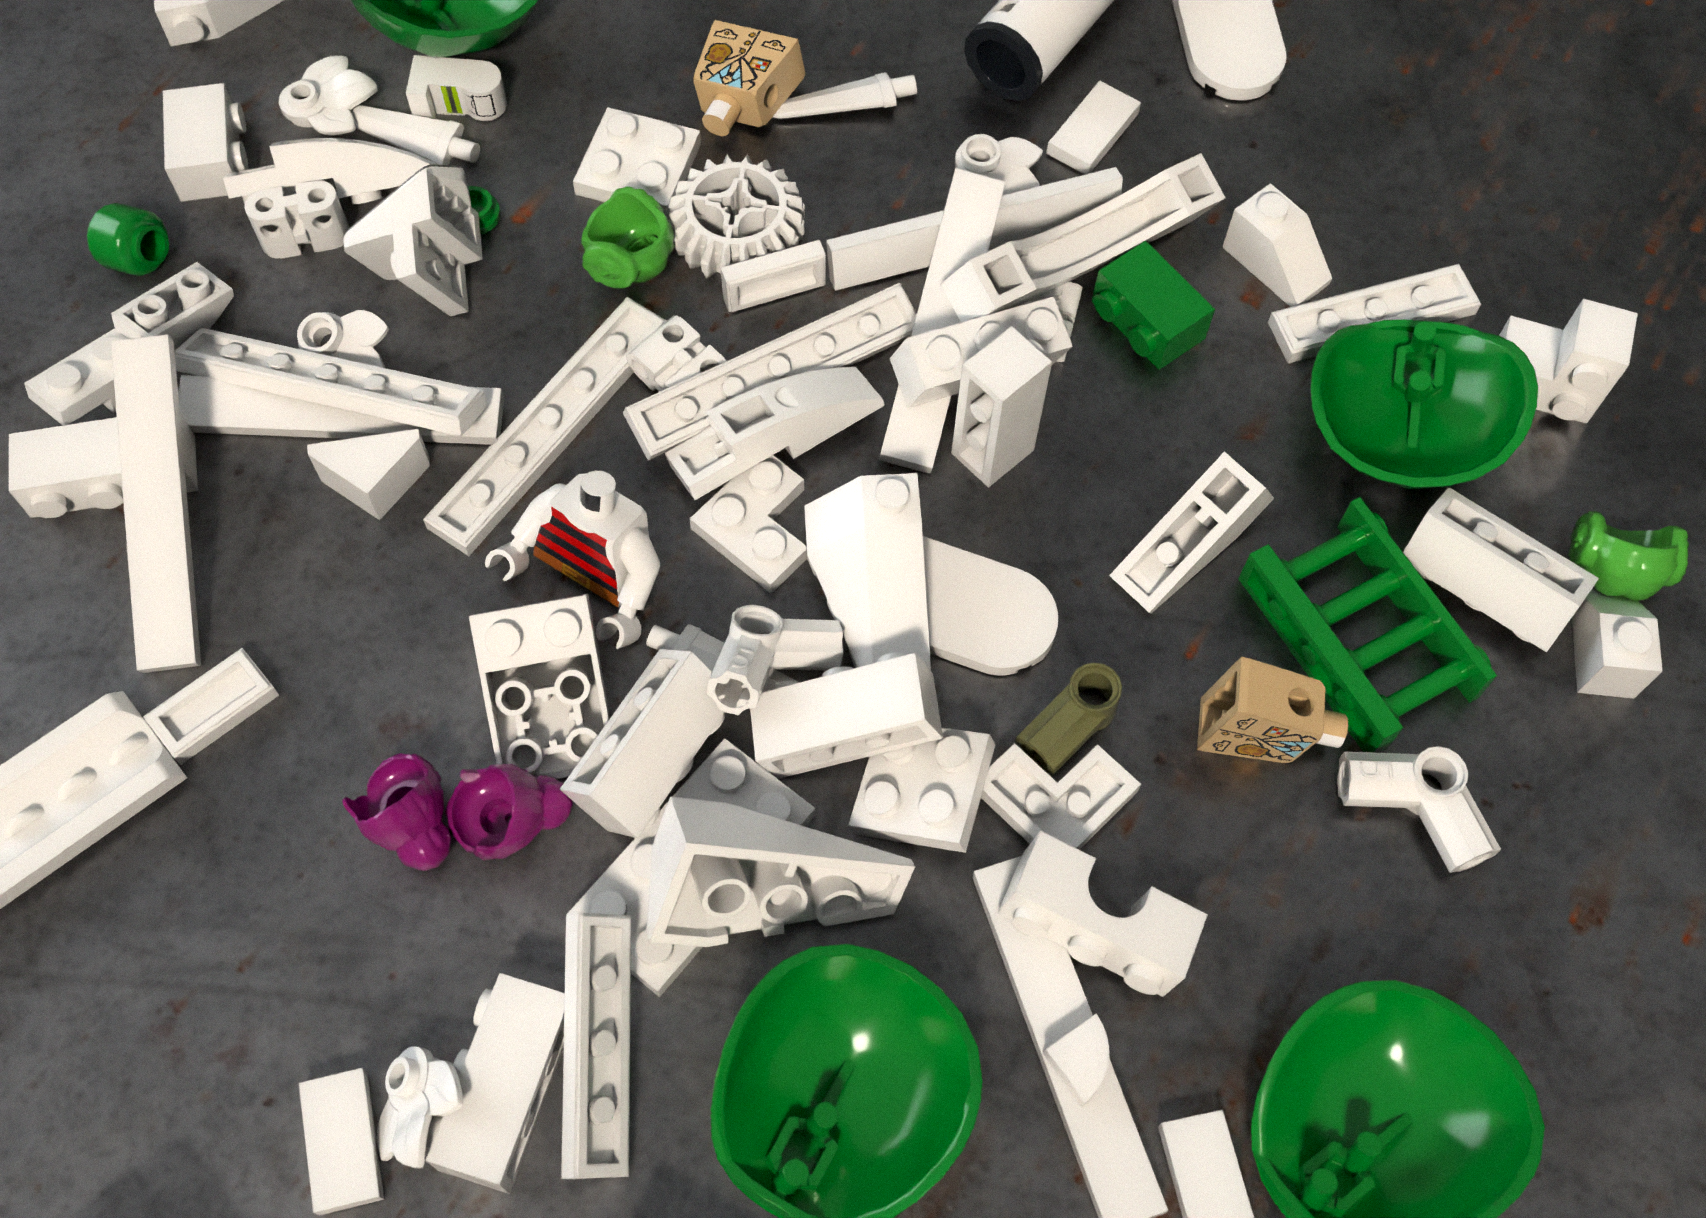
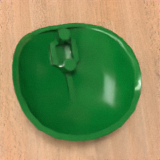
[351,0,538,58]
[1310,319,1538,490]
[711,944,983,1218]
[1251,980,1545,1218]

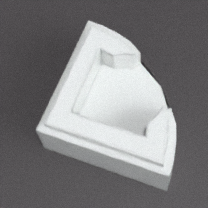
[1043,1014,1109,1107]

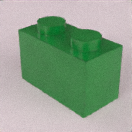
[1092,240,1215,370]

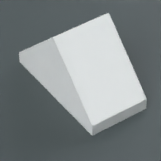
[307,429,430,520]

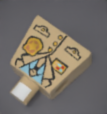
[694,20,806,136]
[1197,657,1348,763]

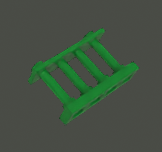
[1238,497,1497,753]

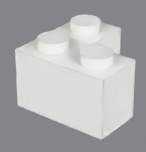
[1499,299,1638,424]

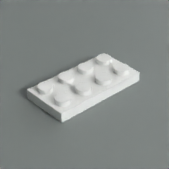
[567,739,815,997]

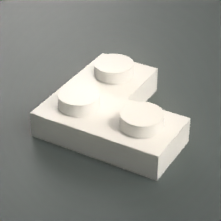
[690,455,807,594]
[981,743,1141,850]

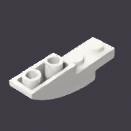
[223,138,437,205]
[24,262,234,425]
[665,367,885,500]

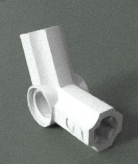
[707,605,843,716]
[1337,746,1501,873]

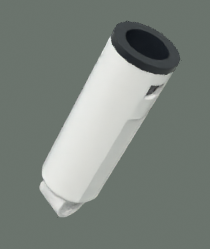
[964,0,1114,101]

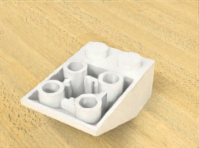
[469,594,610,779]

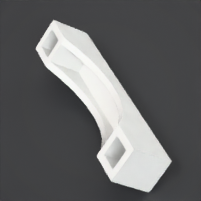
[940,153,1225,322]

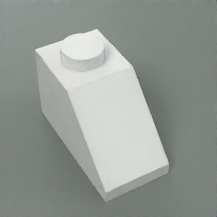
[1222,183,1332,307]
[1572,589,1663,699]

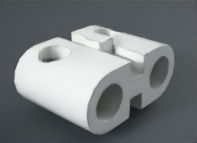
[245,180,349,259]
[626,315,727,392]

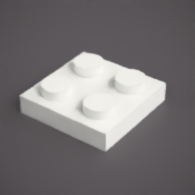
[573,107,701,219]
[848,728,996,853]

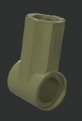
[1015,663,1122,776]

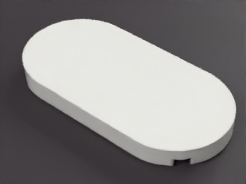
[1172,0,1287,100]
[923,536,1058,676]

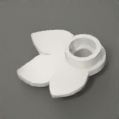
[278,56,378,135]
[955,134,1043,196]
[297,310,389,368]
[377,1046,463,1169]

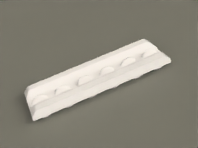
[0,691,188,909]

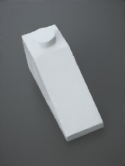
[154,0,284,46]
[1109,451,1274,613]

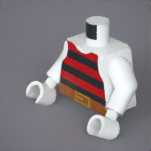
[485,470,660,649]

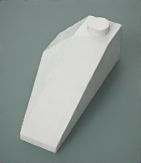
[804,473,931,670]

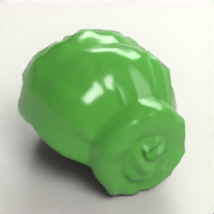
[581,187,674,289]
[1568,511,1689,601]

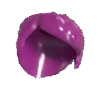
[342,753,451,871]
[445,764,573,861]

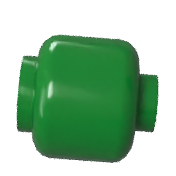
[87,203,169,276]

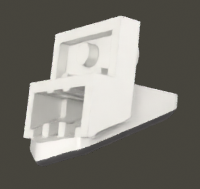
[344,164,483,317]

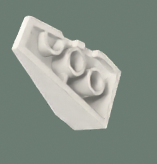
[646,796,915,947]

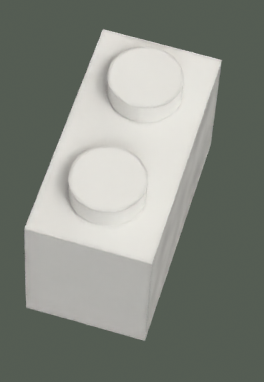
[163,83,248,202]

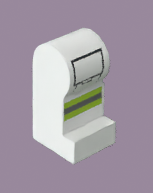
[406,55,507,121]

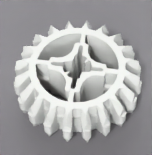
[668,154,805,279]

